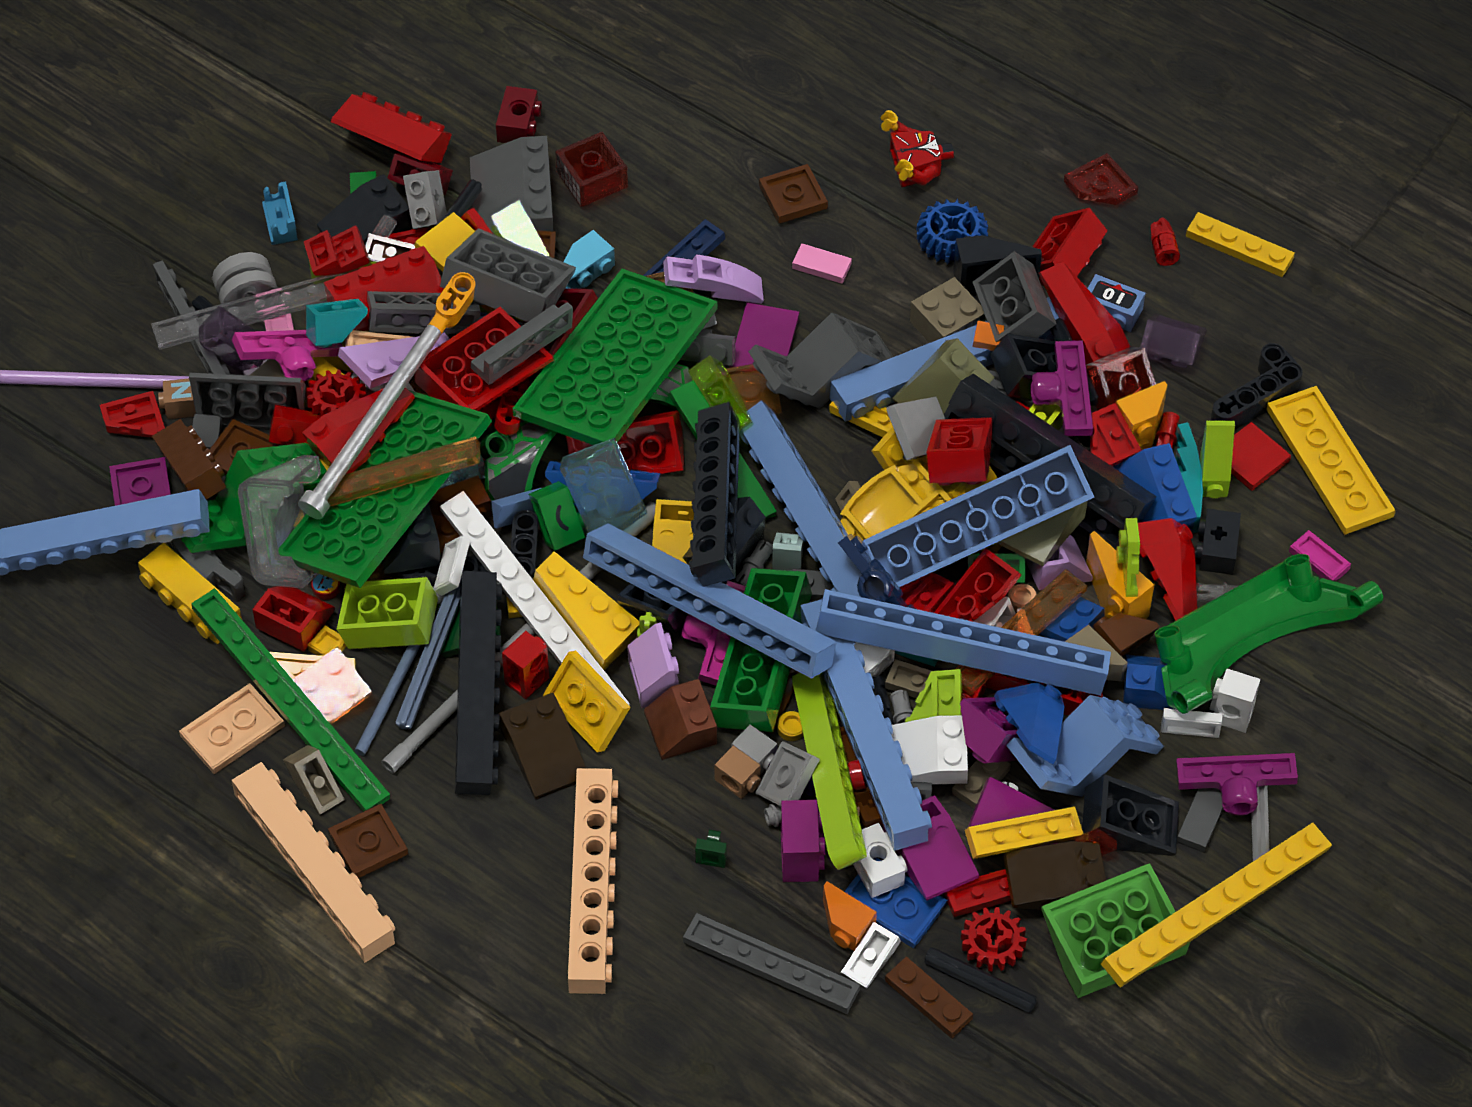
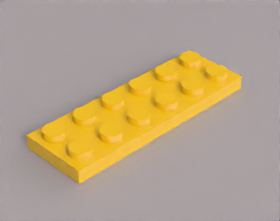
[1266,386,1396,535]

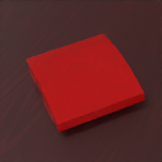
[304,225,370,276]

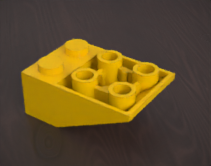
[652,499,694,564]

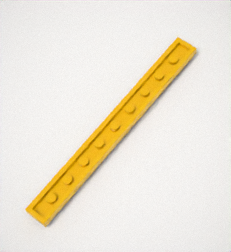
[1101,823,1332,988]

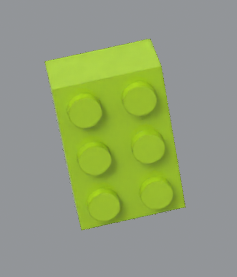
[337,577,438,649]

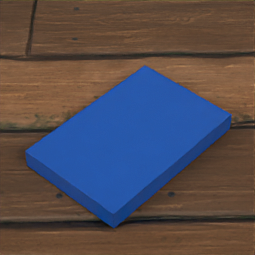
[844,857,947,949]

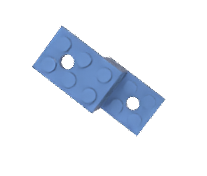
[1006,695,1164,797]

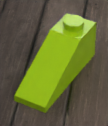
[1199,421,1235,498]

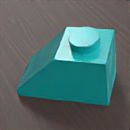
[306,299,368,347]

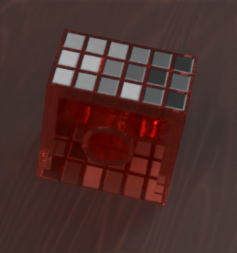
[556,132,628,207]
[1086,347,1156,410]

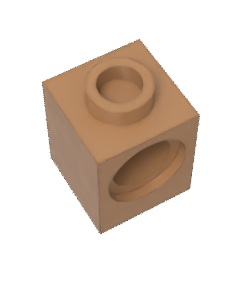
[715,745,761,799]

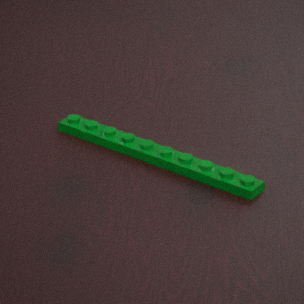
[191,588,390,812]

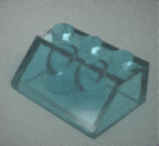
[560,438,647,533]

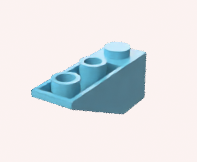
[564,230,615,289]

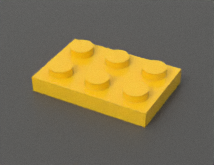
[543,650,631,752]

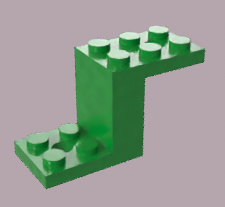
[181,443,327,553]

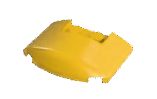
[840,459,951,540]

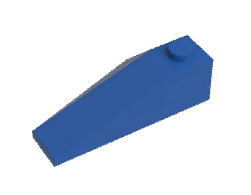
[994,682,1065,764]

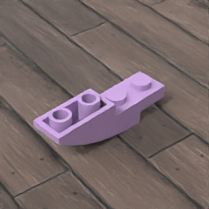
[663,254,764,304]

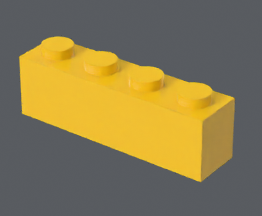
[138,543,242,644]

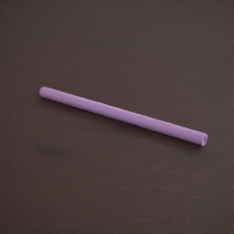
[0,370,189,389]

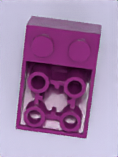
[883,795,979,901]

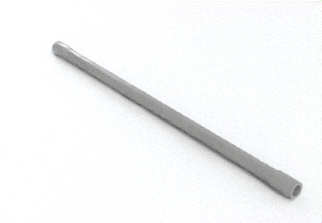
[381,502,656,774]

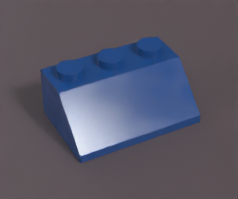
[1114,443,1197,530]

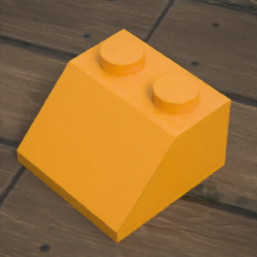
[1116,381,1167,450]

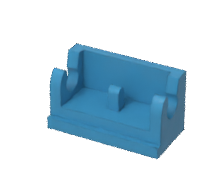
[262,181,298,245]

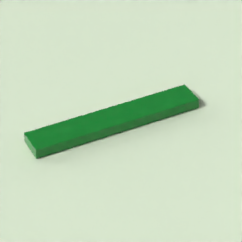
[669,380,777,521]

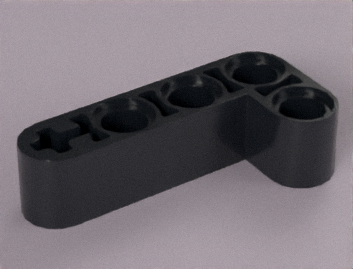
[1210,343,1303,429]

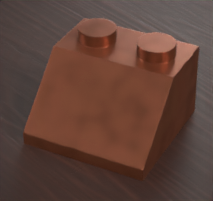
[644,679,717,760]

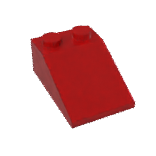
[927,417,992,486]

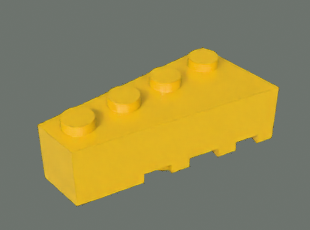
[533,551,640,670]

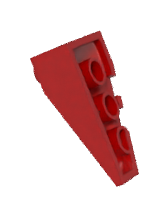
[1038,262,1131,370]
[302,388,415,479]
[566,411,684,474]
[1138,518,1197,621]
[934,548,1021,622]

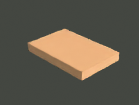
[179,683,285,774]

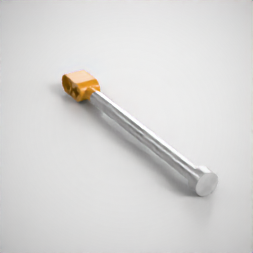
[298,272,475,519]

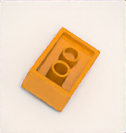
[1086,531,1154,619]

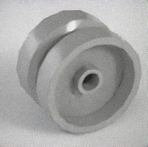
[212,252,280,320]

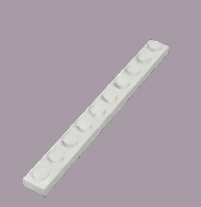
[440,491,630,706]

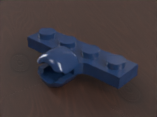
[643,219,726,294]
[838,534,916,609]

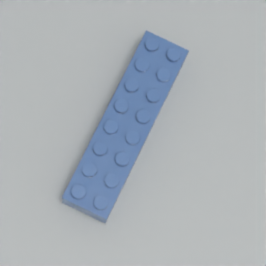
[863,445,1094,587]

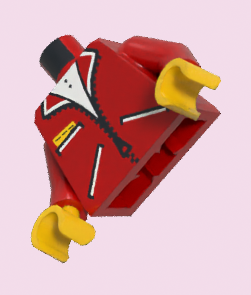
[880,110,954,187]

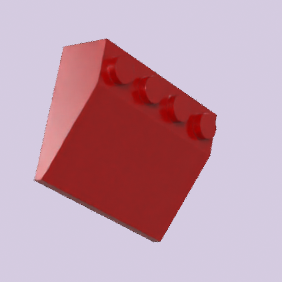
[415,307,554,411]

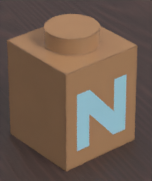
[158,378,196,419]

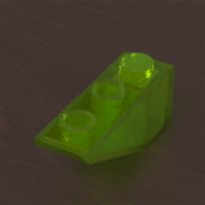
[688,355,753,431]

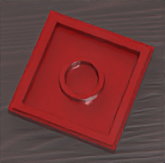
[1231,422,1291,491]

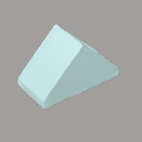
[772,533,804,571]

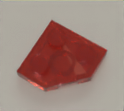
[1064,153,1138,205]

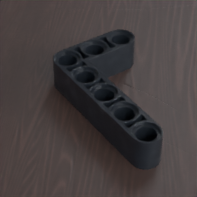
[397,510,539,593]

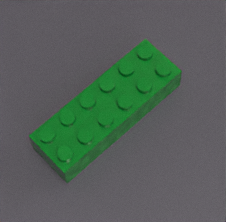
[710,568,812,732]

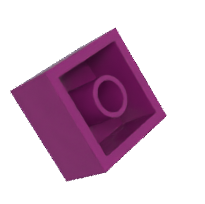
[781,800,825,882]

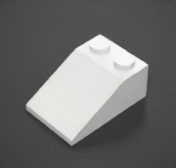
[891,715,968,784]

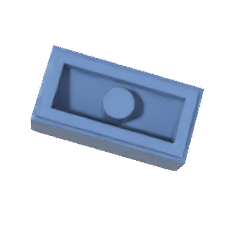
[491,488,541,528]

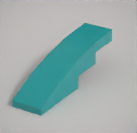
[1175,422,1203,533]

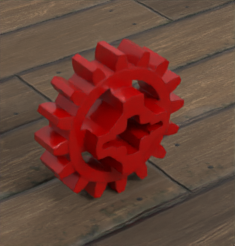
[306,369,366,417]
[961,907,1027,971]

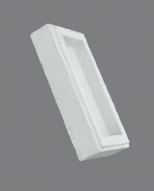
[434,535,470,596]
[1161,708,1222,738]

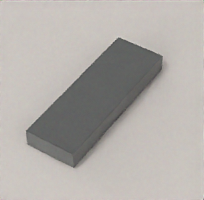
[1177,788,1223,852]

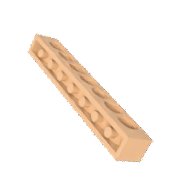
[568,768,618,994]

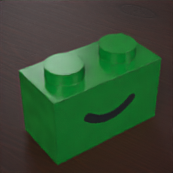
[529,481,585,550]

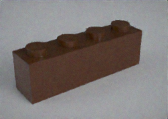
[152,419,226,499]

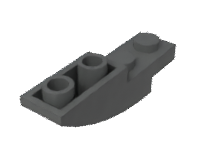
[677,329,735,366]
[170,538,245,602]

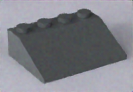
[470,136,553,237]
[440,228,576,323]
[189,373,312,430]

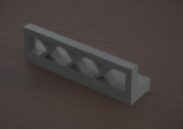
[367,291,481,334]
[471,302,573,385]

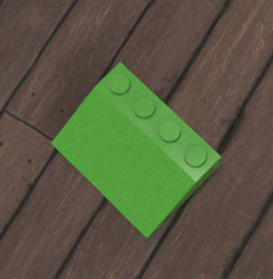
[1041,863,1191,998]

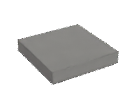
[756,741,820,806]

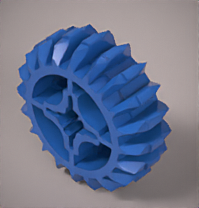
[916,198,988,265]

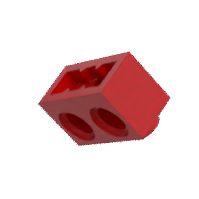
[502,631,549,700]

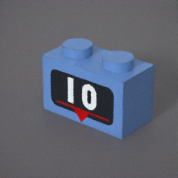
[1088,274,1145,332]

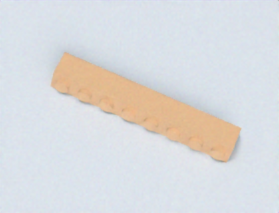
[231,762,396,963]

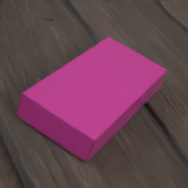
[1289,530,1351,582]

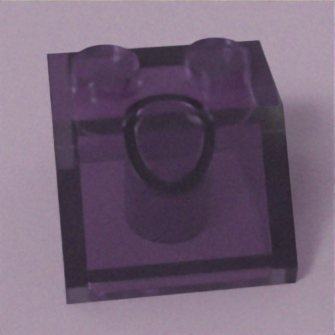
[199,305,263,371]
[1139,314,1207,368]

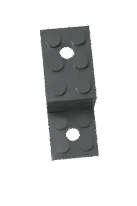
[748,313,894,409]

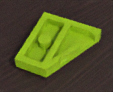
[1116,518,1140,597]
[905,669,962,722]

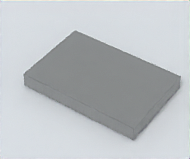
[886,397,945,460]

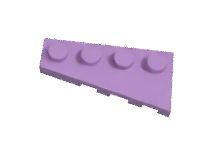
[338,333,450,389]

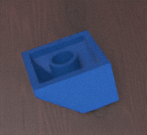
[1123,655,1174,710]

